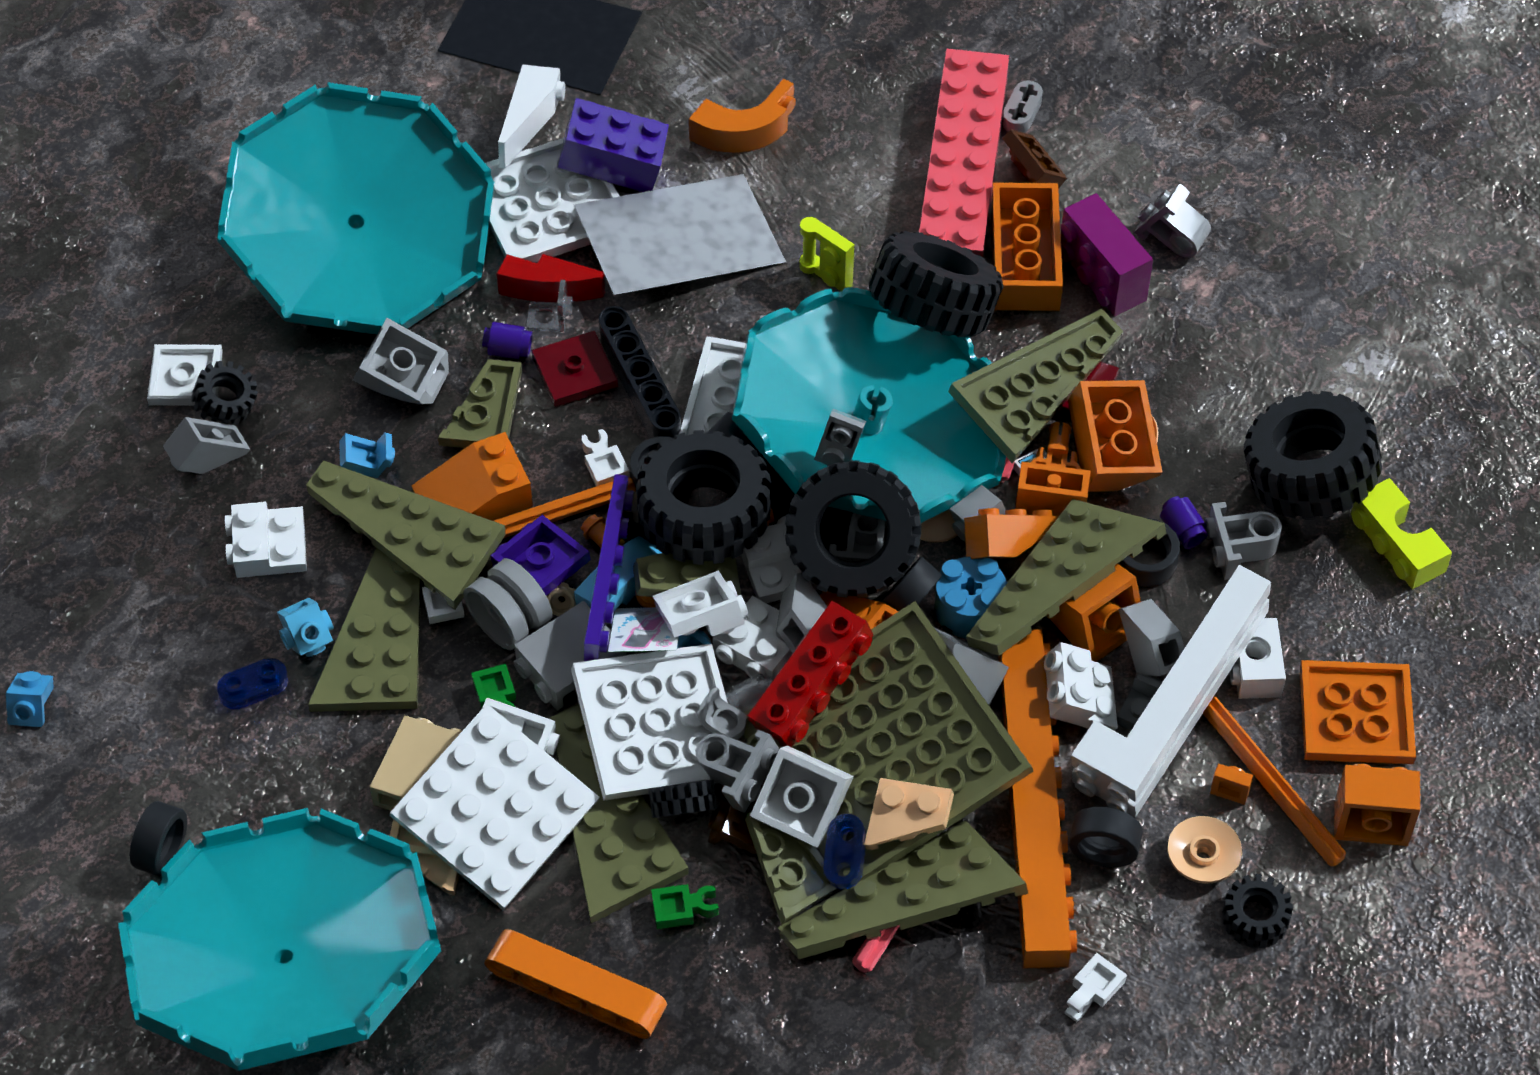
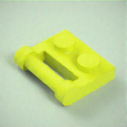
[799,217,854,291]

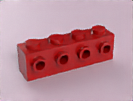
[747,600,874,747]

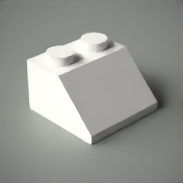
[750,745,854,847]

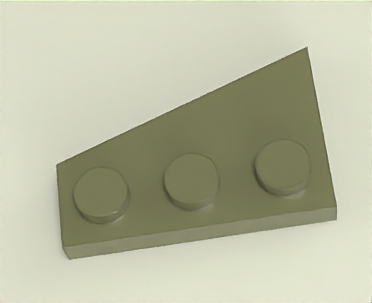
[438,359,522,448]
[633,553,741,597]
[745,811,842,925]

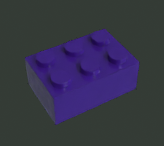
[557,98,669,192]

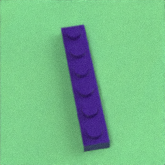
[584,474,634,661]

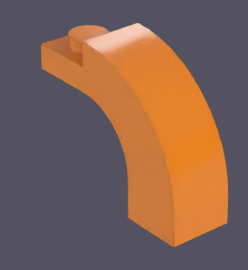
[689,79,796,153]

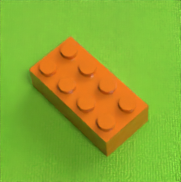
[990,182,1063,311]

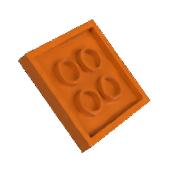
[1300,660,1416,764]

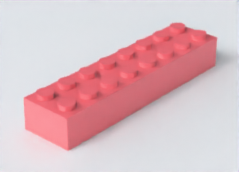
[919,49,1009,257]

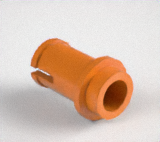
[581,514,625,548]

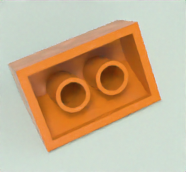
[1068,380,1163,492]

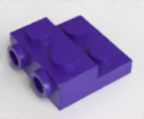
[490,515,591,596]

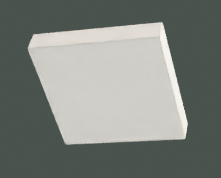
[147,345,223,406]

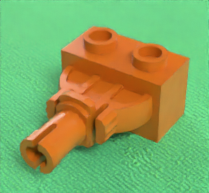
[1015,422,1091,516]

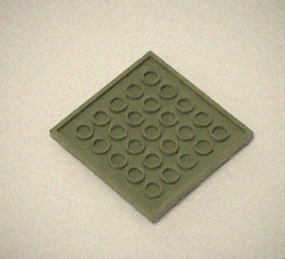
[744,601,1034,889]

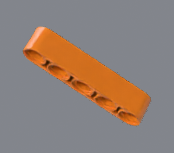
[484,929,667,1039]

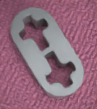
[1002,80,1043,133]

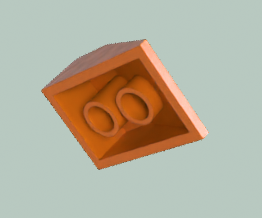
[411,432,533,521]

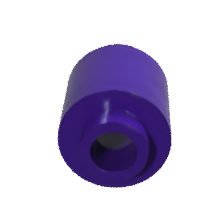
[482,322,533,360]
[1160,496,1208,549]

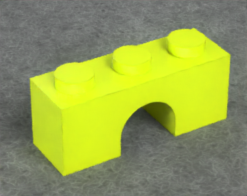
[1351,478,1452,590]

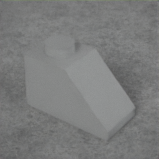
[163,417,250,474]

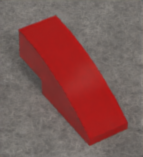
[497,254,605,303]

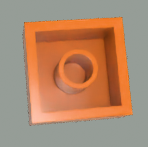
[1334,763,1420,846]

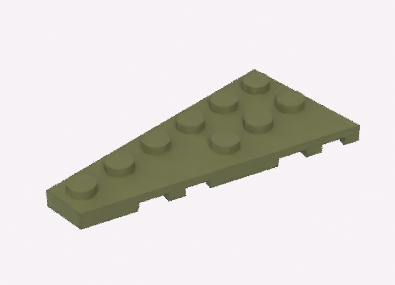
[948,309,1123,464]
[306,460,506,610]
[966,499,1167,656]
[308,548,421,712]
[551,704,688,924]
[778,820,1028,959]

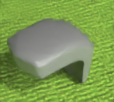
[697,687,747,740]

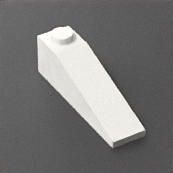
[498,65,565,168]

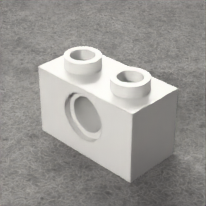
[1230,618,1286,699]

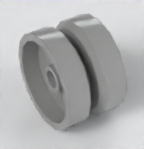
[464,558,553,651]

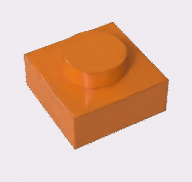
[1210,763,1253,805]

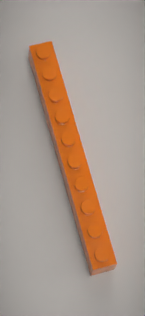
[998,629,1077,969]

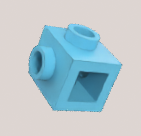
[277,598,334,657]

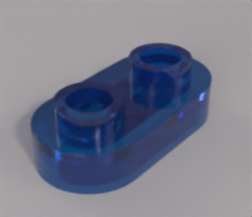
[217,658,288,709]
[823,813,867,889]

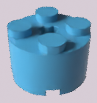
[934,557,1007,639]

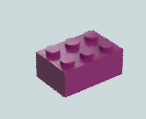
[1061,193,1153,317]

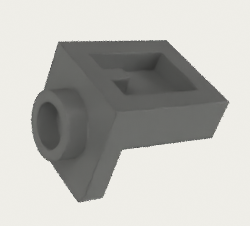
[1117,673,1162,730]

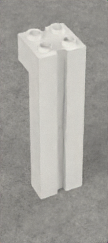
[1071,565,1271,817]

